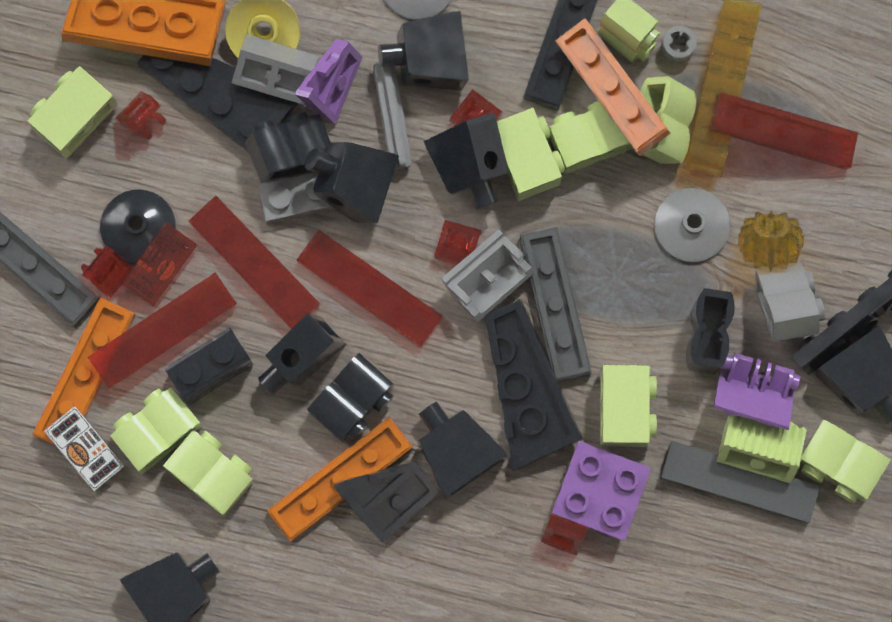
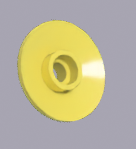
[225,0,300,58]

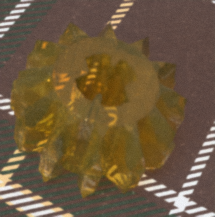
[738,210,804,272]

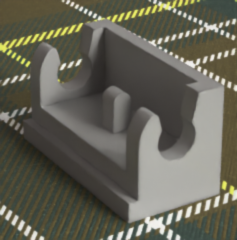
[231,34,318,105]
[441,229,535,322]

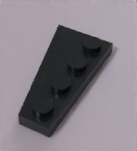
[137,55,299,153]
[792,270,892,375]
[485,299,584,471]

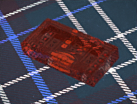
[121,222,197,307]

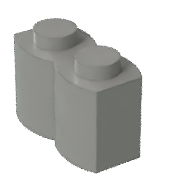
[755,262,825,341]

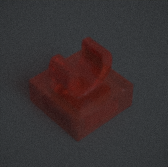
[450,89,502,126]
[115,91,166,139]
[434,220,481,265]
[81,246,134,299]
[541,514,588,556]

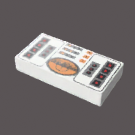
[44,407,124,491]

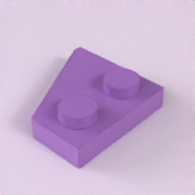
[295,39,363,124]

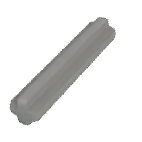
[373,62,412,170]

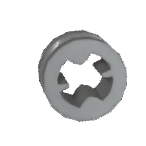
[661,26,696,63]

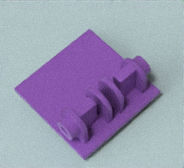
[713,352,801,430]
[552,441,651,541]

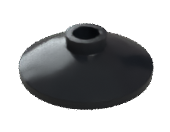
[100,189,176,264]

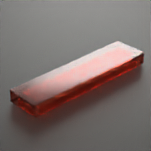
[709,92,858,170]
[188,196,320,329]
[297,230,443,348]
[87,272,237,389]

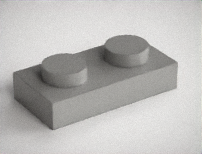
[258,173,335,224]

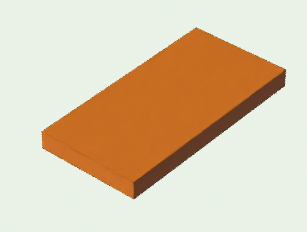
[61,0,226,66]

